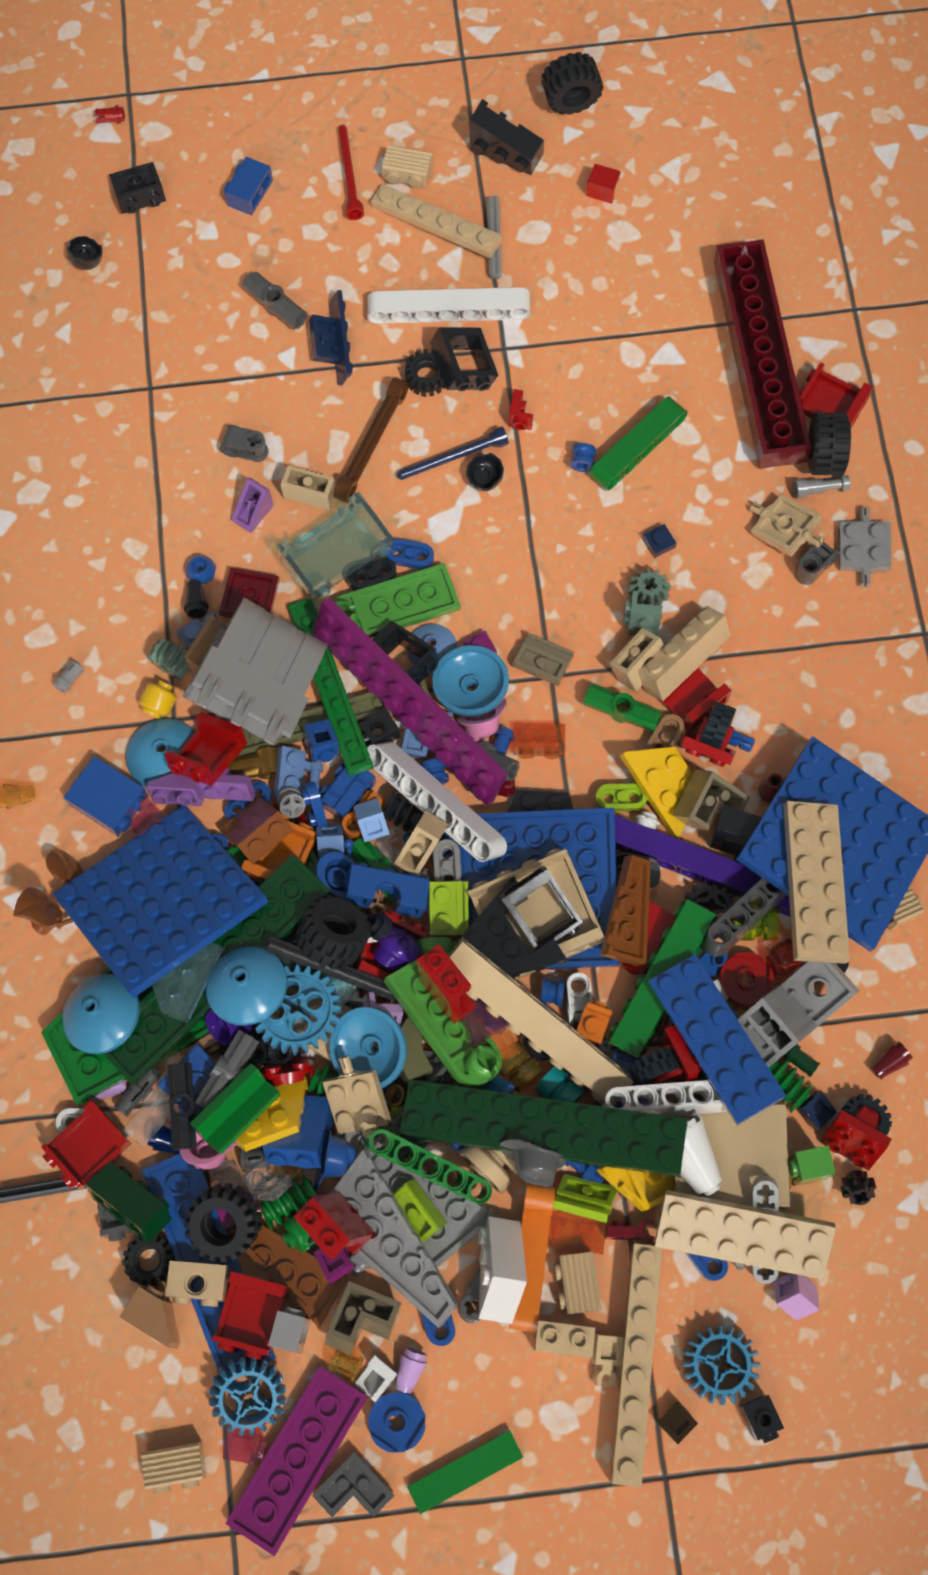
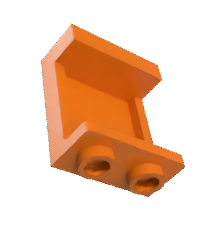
[241,814,317,883]

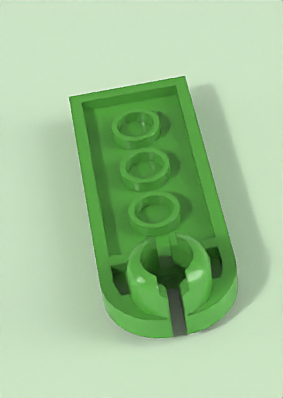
[333,563,461,638]
[384,959,502,1088]

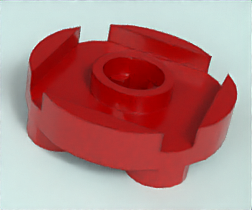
[719,952,774,1007]
[259,1053,315,1085]

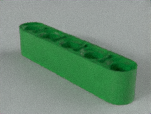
[589,396,688,491]
[363,1127,492,1204]

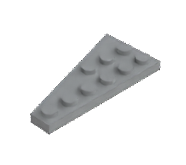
[331,1149,459,1328]

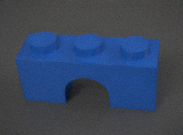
[343,863,430,918]

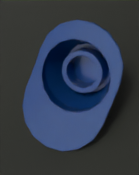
[316,852,358,899]
[314,1130,356,1189]

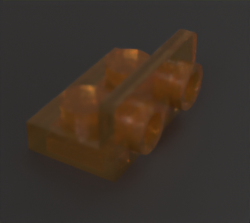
[513,723,565,759]
[547,1210,607,1255]

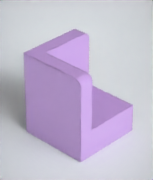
[774,1273,820,1320]

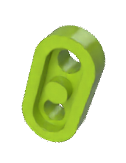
[595,783,647,812]

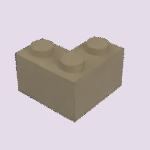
[672,770,750,830]
[325,1281,401,1355]

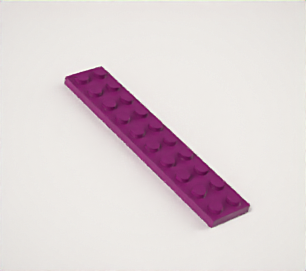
[313,597,508,806]

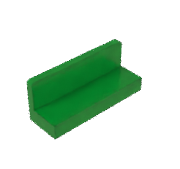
[190,1064,280,1154]

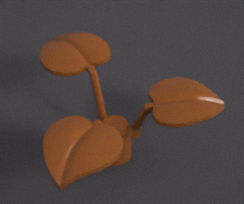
[13,850,83,935]

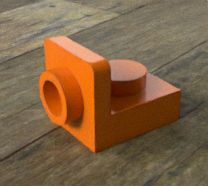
[576,1000,613,1045]

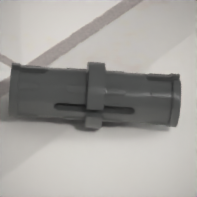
[114,1067,163,1117]

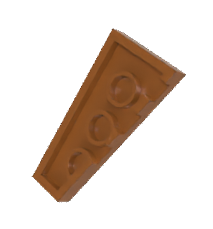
[600,855,651,966]
[245,1225,349,1328]

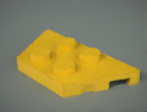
[619,747,693,838]
[235,1076,308,1152]
[598,1167,676,1211]

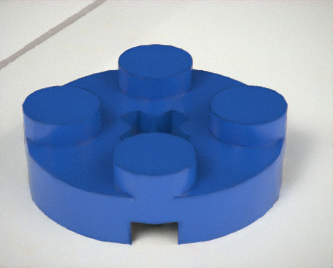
[368,1393,426,1453]

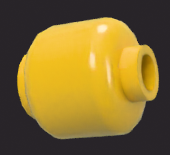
[139,680,177,719]

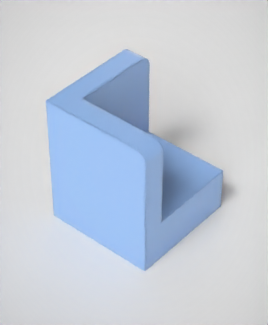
[354,798,390,842]

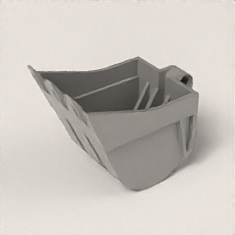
[183,598,327,746]

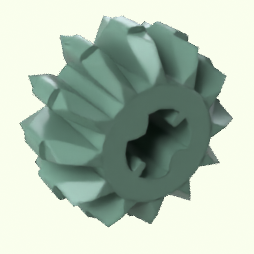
[627,567,671,606]
[148,639,189,678]

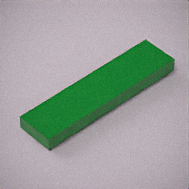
[407,1430,524,1514]

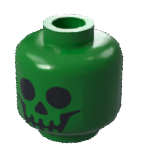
[282,1214,316,1252]

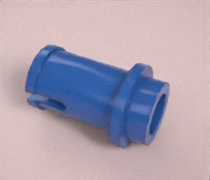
[493,727,515,756]

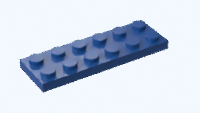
[648,954,786,1126]

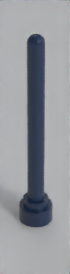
[397,426,509,480]

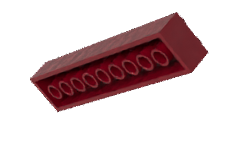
[714,239,812,469]

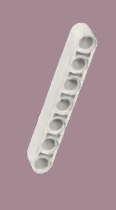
[367,287,531,324]
[367,741,507,862]

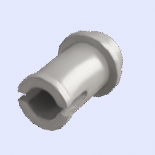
[53,660,84,693]

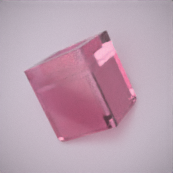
[130,798,165,837]

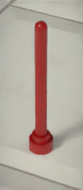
[338,125,364,220]

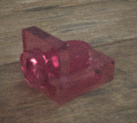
[223,1429,267,1466]

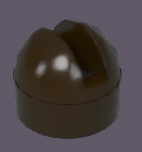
[385,1084,408,1107]

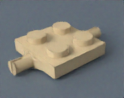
[750,494,823,557]
[322,1055,392,1146]

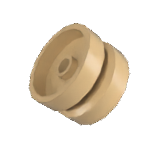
[458,1146,518,1194]

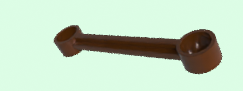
[334,377,409,504]

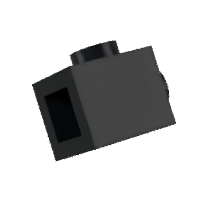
[739,1394,784,1443]

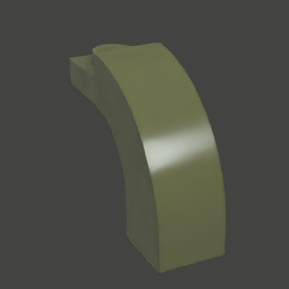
[398,1017,433,1089]

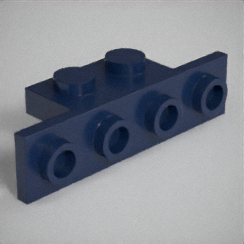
[309,290,353,385]

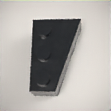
[470,99,544,175]

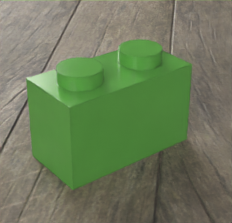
[788,1145,836,1186]

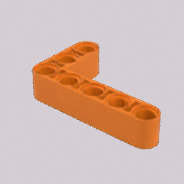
[508,1183,556,1333]

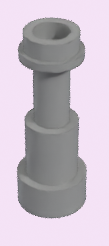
[793,475,850,499]

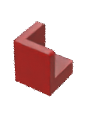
[586,164,621,204]

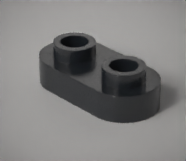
[348,558,397,591]
[366,913,393,943]

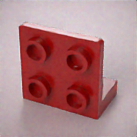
[659,668,732,732]

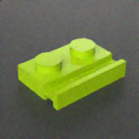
[429,881,469,935]
[553,1174,617,1223]

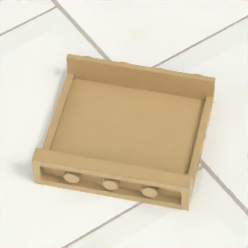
[467,849,604,980]
[674,1102,790,1210]

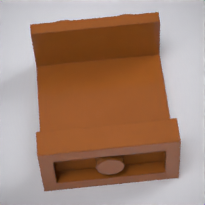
[219,796,293,864]

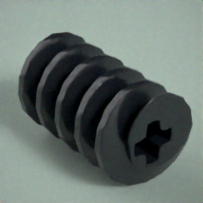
[385,790,424,834]

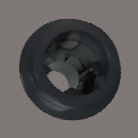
[184,580,209,619]

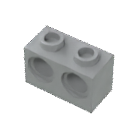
[268,1307,311,1354]

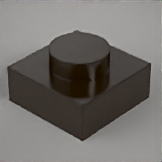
[656,1401,698,1445]

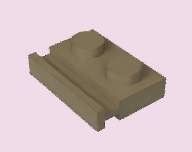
[513,632,574,687]

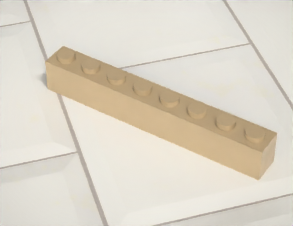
[448,937,634,1106]
[610,1243,662,1488]

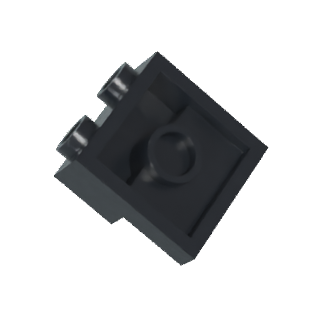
[109,162,166,214]

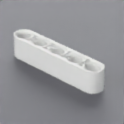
[602,1080,728,1116]

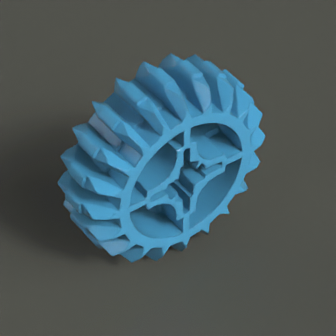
[682,1324,760,1405]
[208,1355,287,1436]

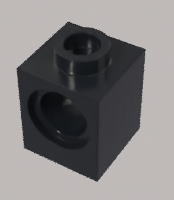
[359,708,400,747]

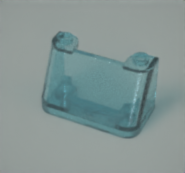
[277,491,394,600]

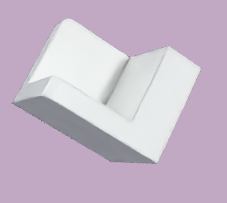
[356,1355,398,1403]

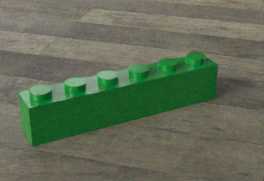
[609,899,718,1060]

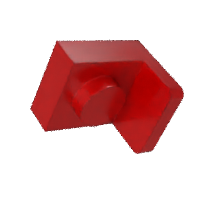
[508,389,533,430]

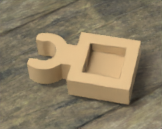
[591,1333,624,1387]

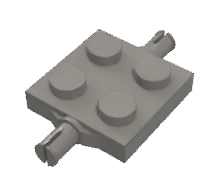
[839,507,891,587]

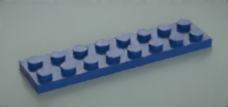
[142,1154,277,1376]

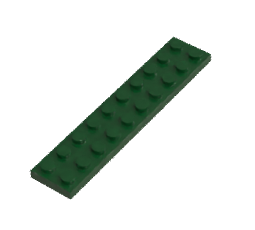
[103,854,331,1086]
[399,1080,688,1178]

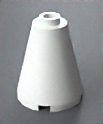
[681,1113,722,1197]

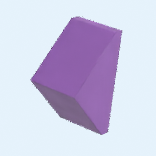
[231,477,274,533]

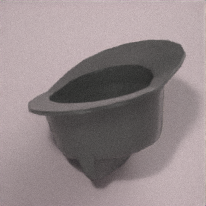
[500,1139,566,1187]

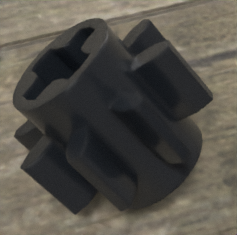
[840,1170,877,1205]

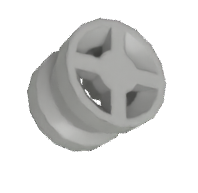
[276,786,305,818]

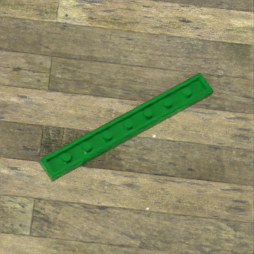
[288,598,374,776]

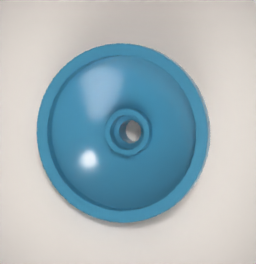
[432,645,509,716]
[126,718,195,789]
[206,946,288,1026]
[62,974,140,1054]
[330,1007,407,1088]

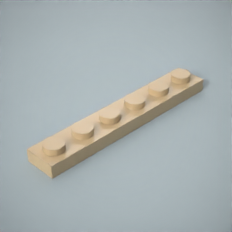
[371,184,502,258]

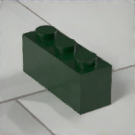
[86,1161,172,1244]

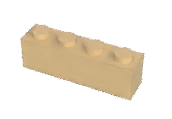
[638,606,731,701]

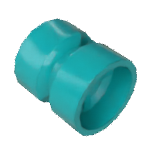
[534,1066,586,1103]

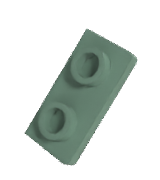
[623,590,663,636]

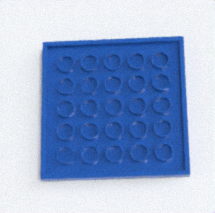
[736,736,928,952]
[52,805,268,998]
[457,808,619,969]

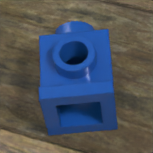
[304,719,338,762]

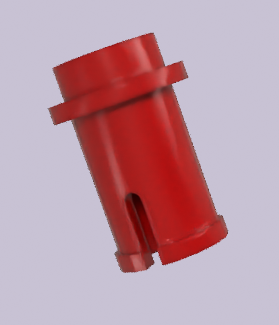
[95,105,125,124]

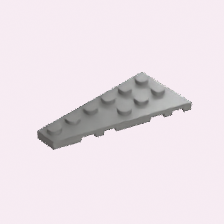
[333,1132,498,1268]

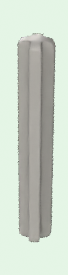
[487,196,502,279]

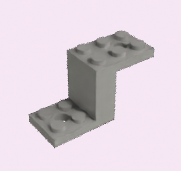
[738,961,860,1068]

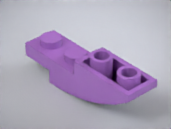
[146,768,256,806]

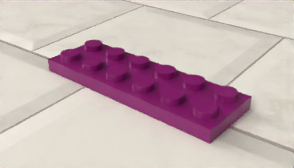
[225,1366,368,1556]

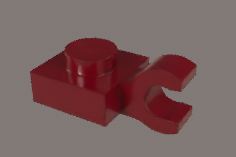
[605,1219,655,1242]

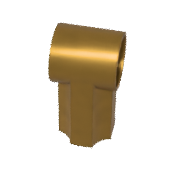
[229,747,278,779]

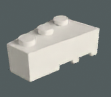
[478,1216,527,1324]

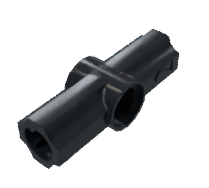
[167,1063,197,1150]

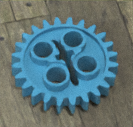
[255,965,341,1055]

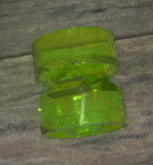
[737,906,779,941]

